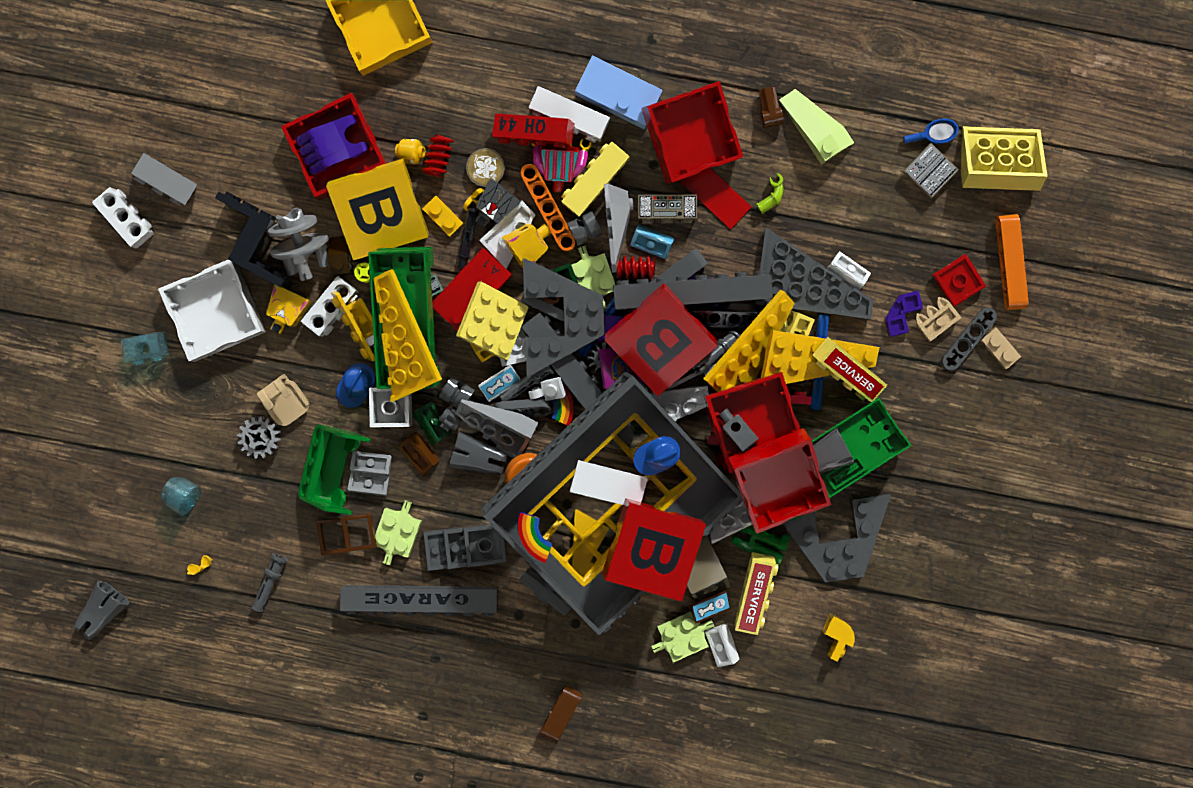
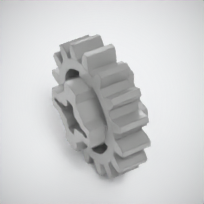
[237,416,281,459]

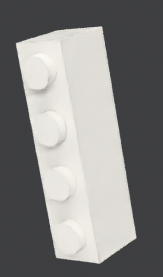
[529,86,610,143]

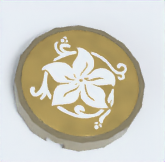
[466,148,505,187]

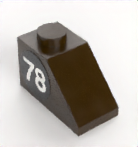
[328,236,353,276]

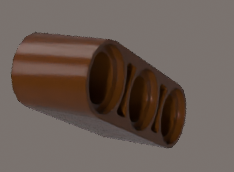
[539,685,583,743]

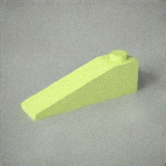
[779,89,854,165]

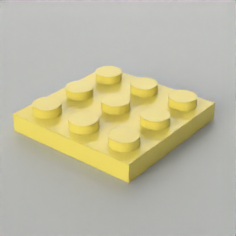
[456,282,529,360]

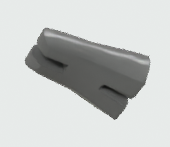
[813,428,855,474]
[448,431,508,475]
[73,581,129,640]

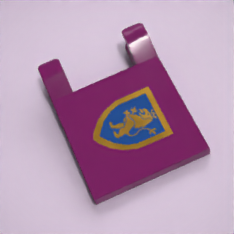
[598,348,644,389]

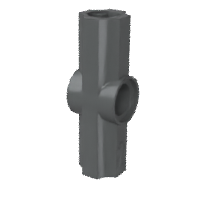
[519,567,572,616]

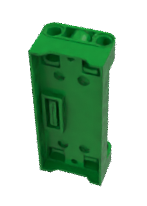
[368,247,440,389]
[792,398,912,521]

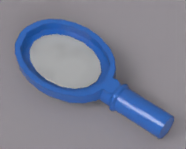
[903,118,959,144]

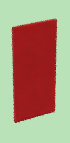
[680,168,752,230]

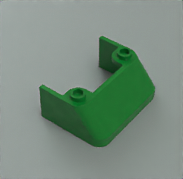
[298,424,370,515]

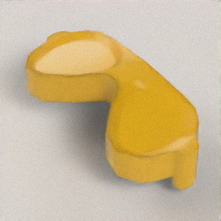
[463,188,484,211]
[187,555,212,575]

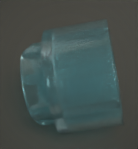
[161,477,201,516]

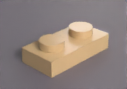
[980,327,1021,369]

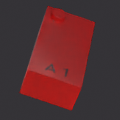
[432,248,513,331]

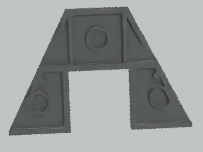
[523,258,604,377]
[783,494,891,583]

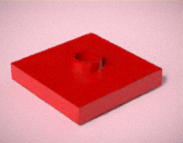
[932,254,987,307]

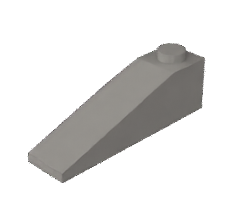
[604,184,633,272]
[455,399,538,459]

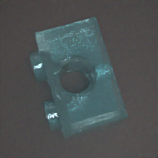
[121,332,170,366]

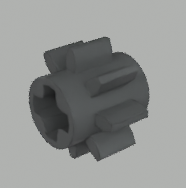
[438,407,462,432]

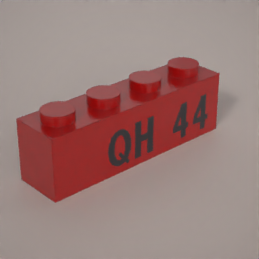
[492,113,575,149]

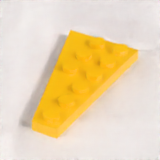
[374,269,442,403]
[703,289,795,392]
[761,330,880,384]

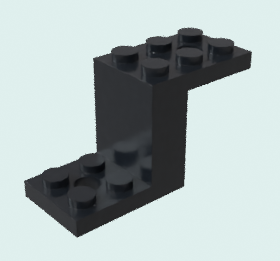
[215,191,292,290]

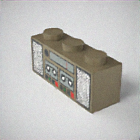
[638,195,697,224]

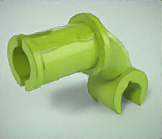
[756,173,784,214]

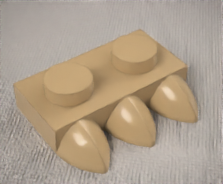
[916,297,961,342]

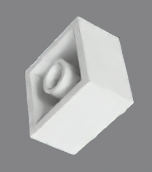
[369,388,412,427]

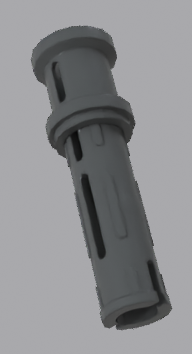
[692,330,740,375]
[499,365,555,401]
[251,553,288,612]

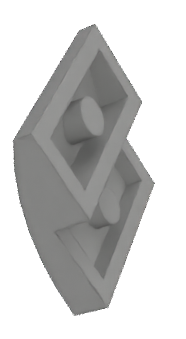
[348,451,392,496]

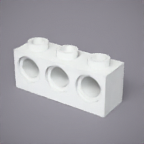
[92,187,154,249]
[301,276,359,337]

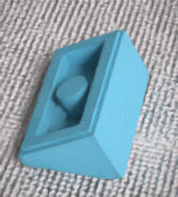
[630,224,674,260]

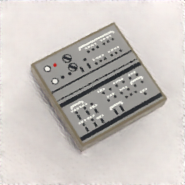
[903,143,959,199]

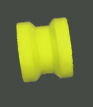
[354,262,370,283]

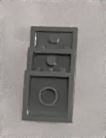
[423,524,507,571]

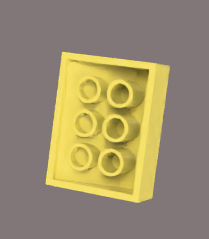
[961,127,1047,191]

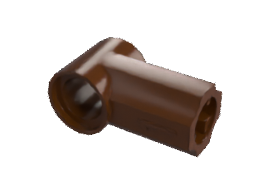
[758,87,784,128]

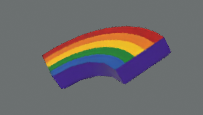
[550,375,574,426]
[517,511,552,563]

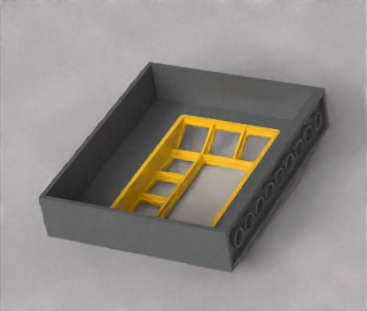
[480,372,742,635]

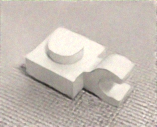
[528,377,566,401]

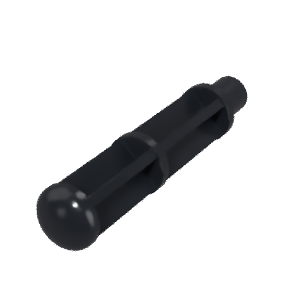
[458,208,479,268]

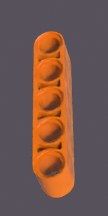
[521,164,575,252]
[996,214,1029,311]

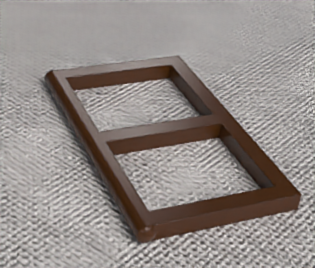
[316,513,377,555]

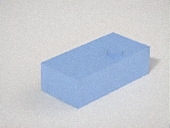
[575,55,663,130]

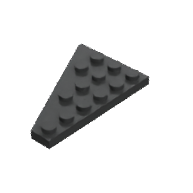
[754,228,874,320]

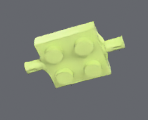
[572,246,615,309]
[375,500,422,565]
[651,611,715,663]

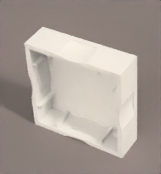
[158,260,266,362]

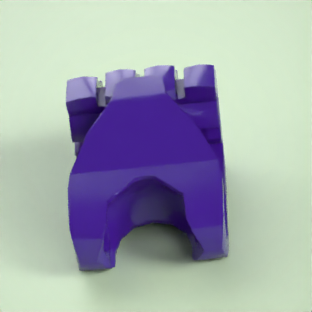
[296,115,370,175]

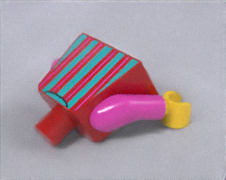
[532,139,591,192]

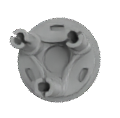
[268,208,329,281]

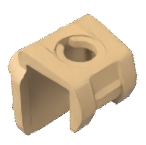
[257,374,309,426]

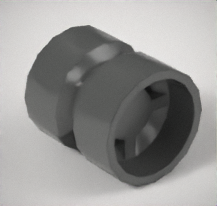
[567,211,603,246]
[439,376,476,408]

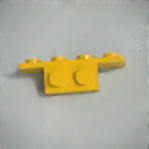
[331,291,375,362]

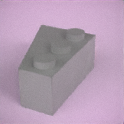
[131,153,197,206]

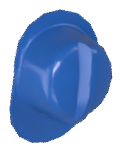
[336,363,375,408]
[633,436,680,475]

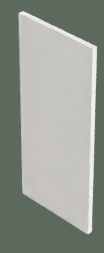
[570,460,648,505]

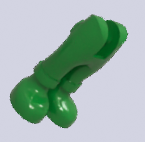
[730,525,790,567]

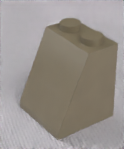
[687,536,731,603]

